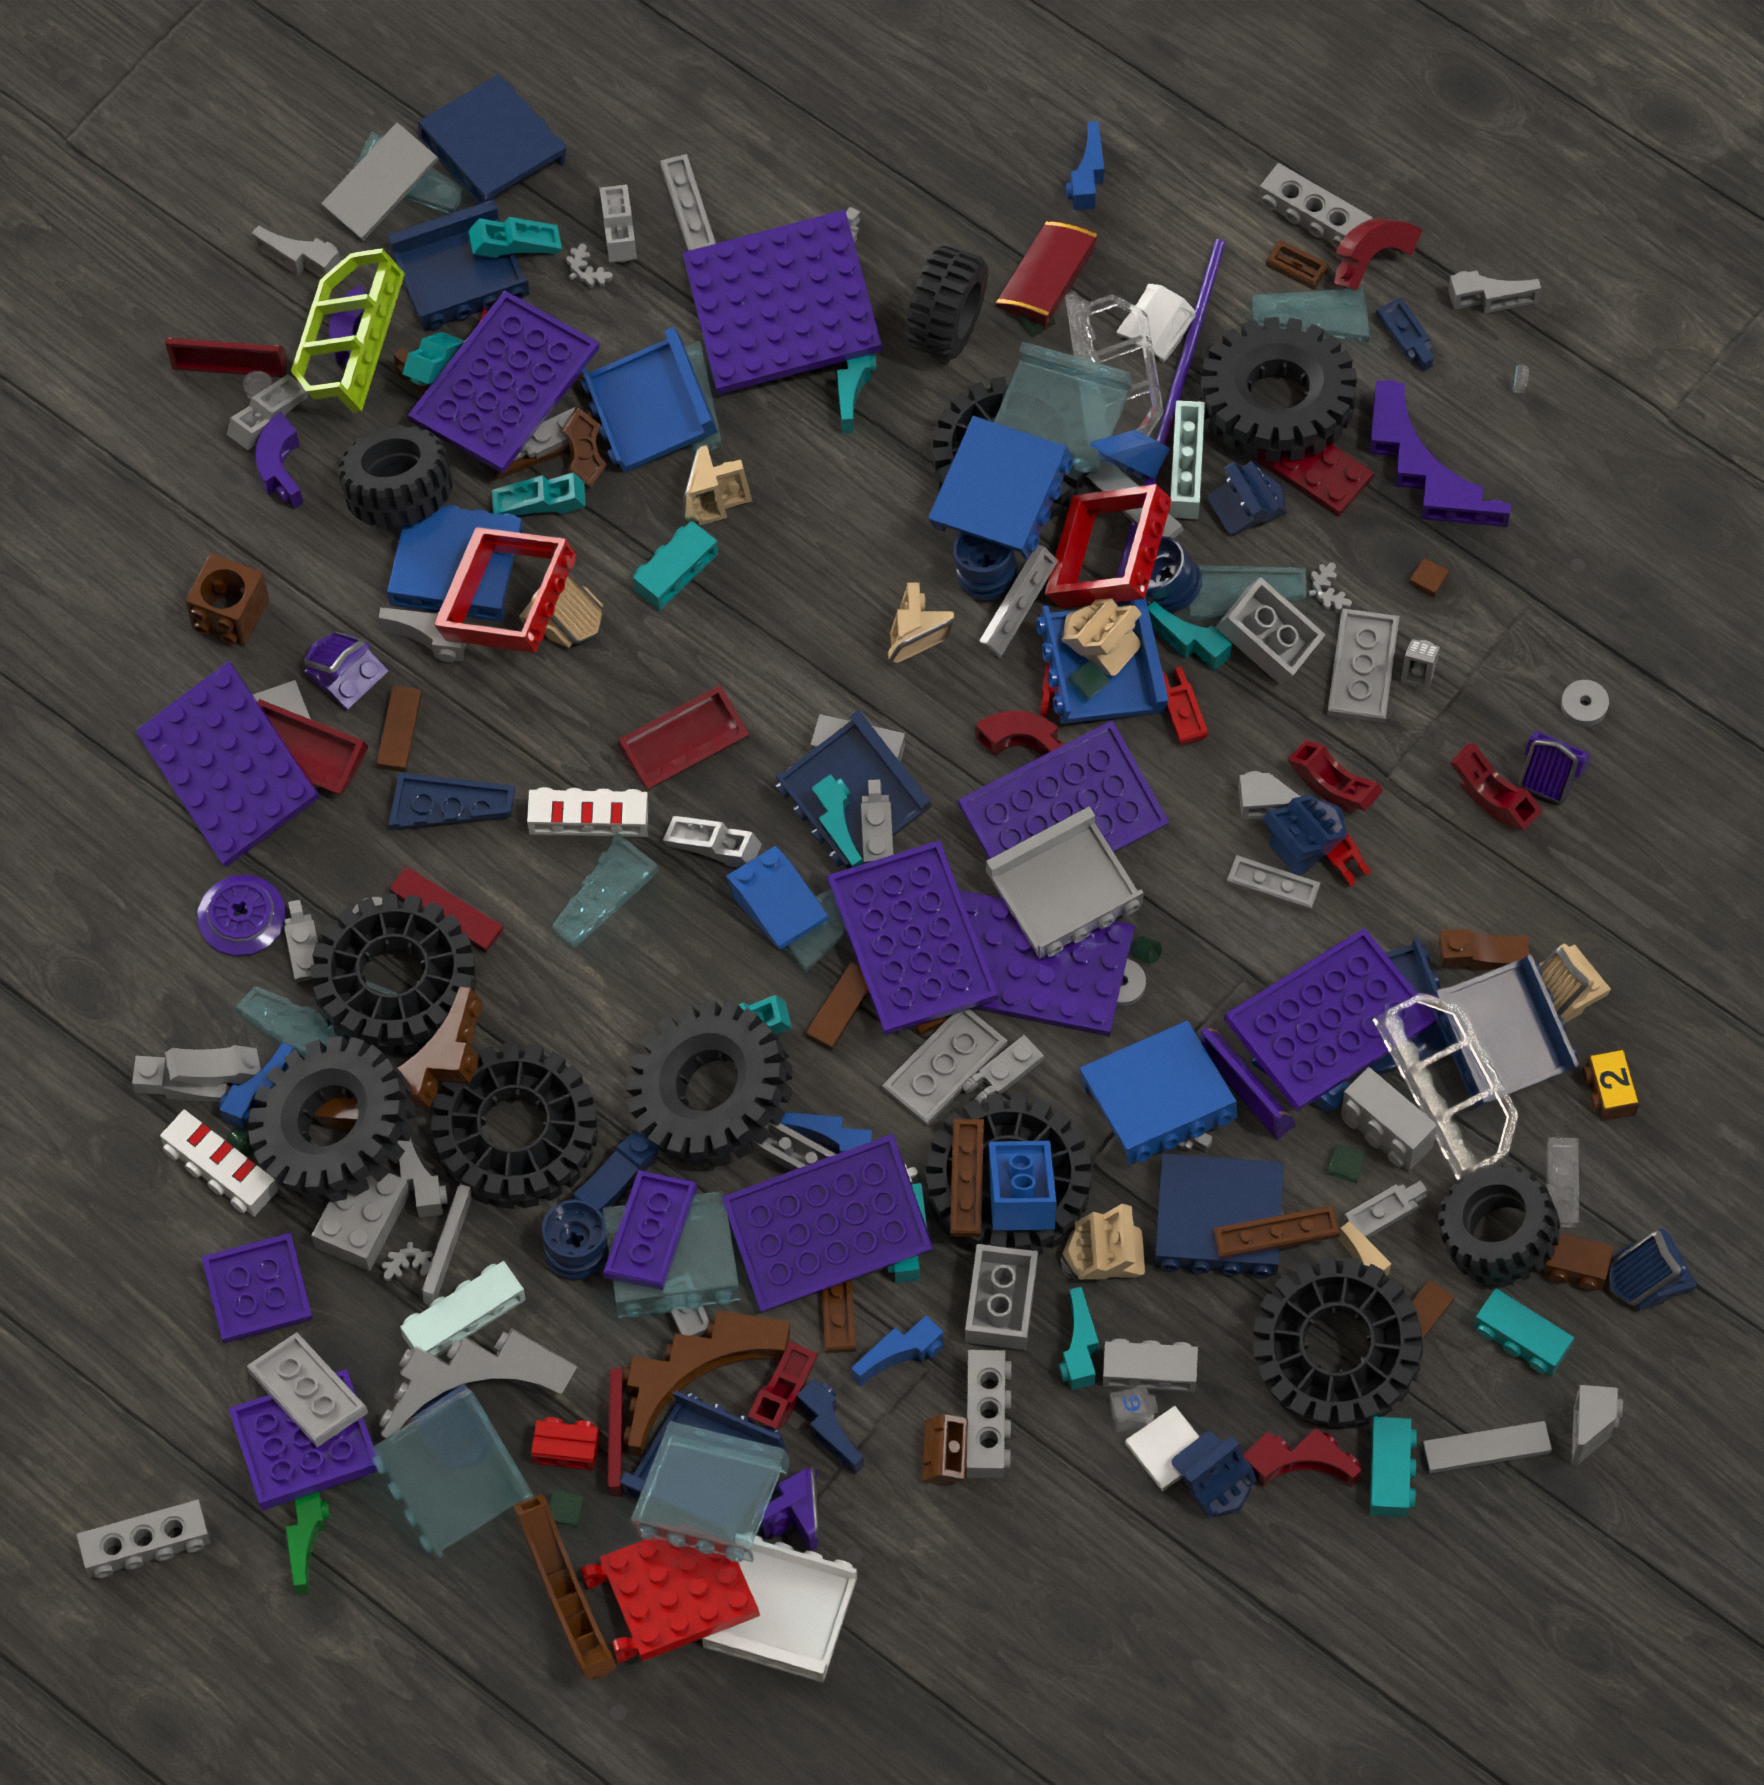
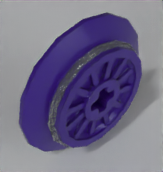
[197,875,286,956]

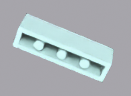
[1170,401,1205,519]
[400,1261,526,1357]

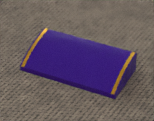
[1201,1027,1295,1140]

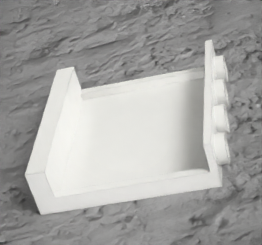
[702,1533,857,1683]

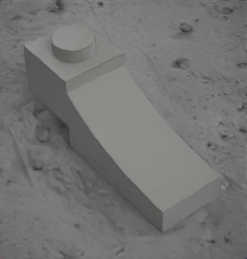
[600,185,637,262]
[251,225,340,278]
[1448,271,1541,314]
[227,375,308,450]
[379,608,466,662]
[663,816,762,868]
[165,1045,261,1087]
[132,1056,229,1102]
[398,1138,448,1218]

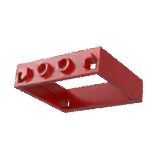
[1045,484,1172,609]
[434,527,576,653]

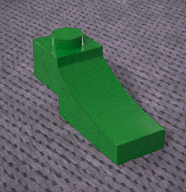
[286,1491,330,1595]

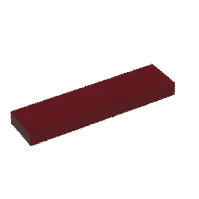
[389,866,503,952]
[608,1368,624,1497]

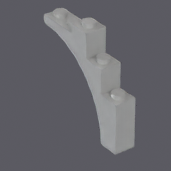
[378,1328,577,1441]

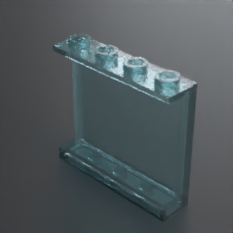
[994,342,1132,473]
[603,1191,740,1318]
[371,1388,534,1558]
[631,1421,790,1562]

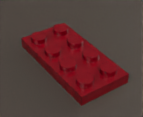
[1251,440,1374,517]

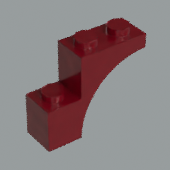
[1243,1427,1362,1488]

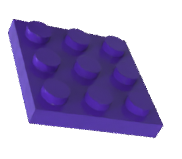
[201,1233,313,1344]

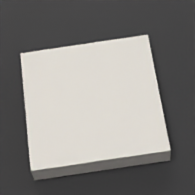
[1125,1406,1199,1491]

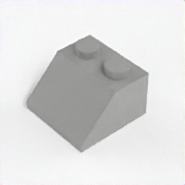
[1572,1385,1623,1465]

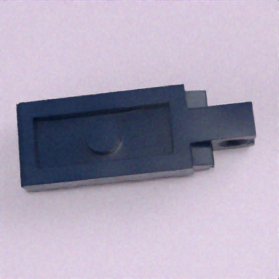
[1376,298,1434,371]

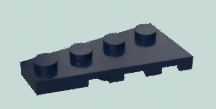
[389,772,516,830]

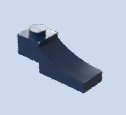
[572,1131,659,1213]
[797,1379,864,1475]

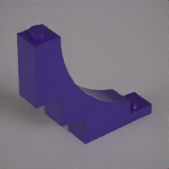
[1369,380,1511,527]

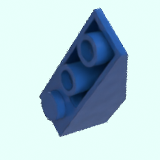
[1089,430,1171,479]

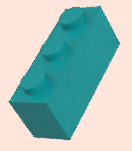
[633,521,718,611]
[1473,1288,1574,1377]
[1369,1417,1417,1518]

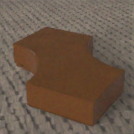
[560,407,607,488]

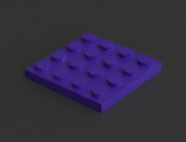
[229,1369,381,1511]

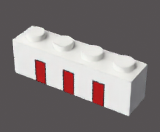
[527,787,648,837]
[160,1109,278,1217]

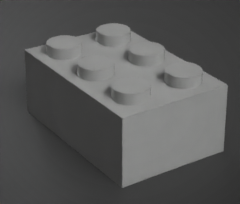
[1215,577,1326,685]
[1340,1067,1437,1172]
[311,1173,410,1272]
[965,1244,1038,1350]

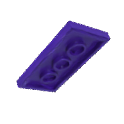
[603,1170,697,1290]

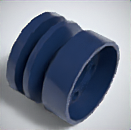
[953,533,1018,601]
[1138,536,1202,612]
[542,1199,608,1280]

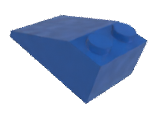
[726,846,829,950]
[989,1141,1056,1230]

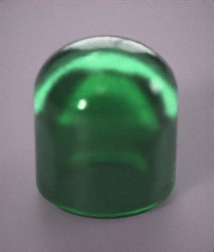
[1131,936,1162,964]
[227,1128,255,1157]

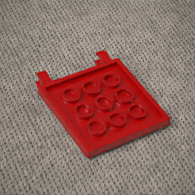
[581,1523,760,1663]

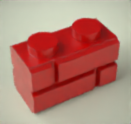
[531,1417,600,1470]

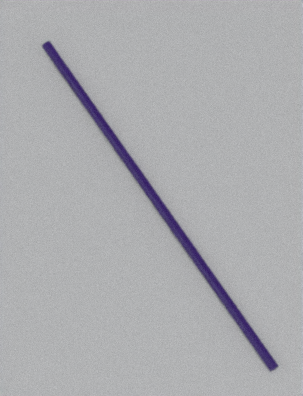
[1115,239,1226,606]

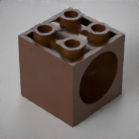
[185,553,269,647]

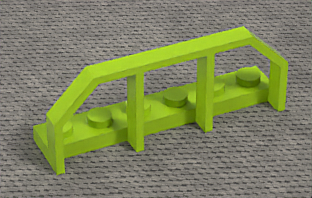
[291,248,405,413]

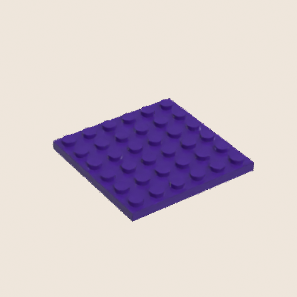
[683,210,883,394]

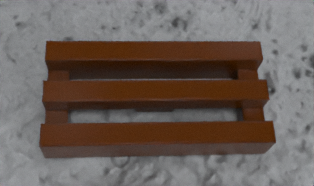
[1266,240,1329,290]

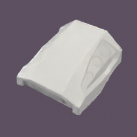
[1116,284,1196,363]

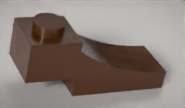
[1439,929,1530,971]

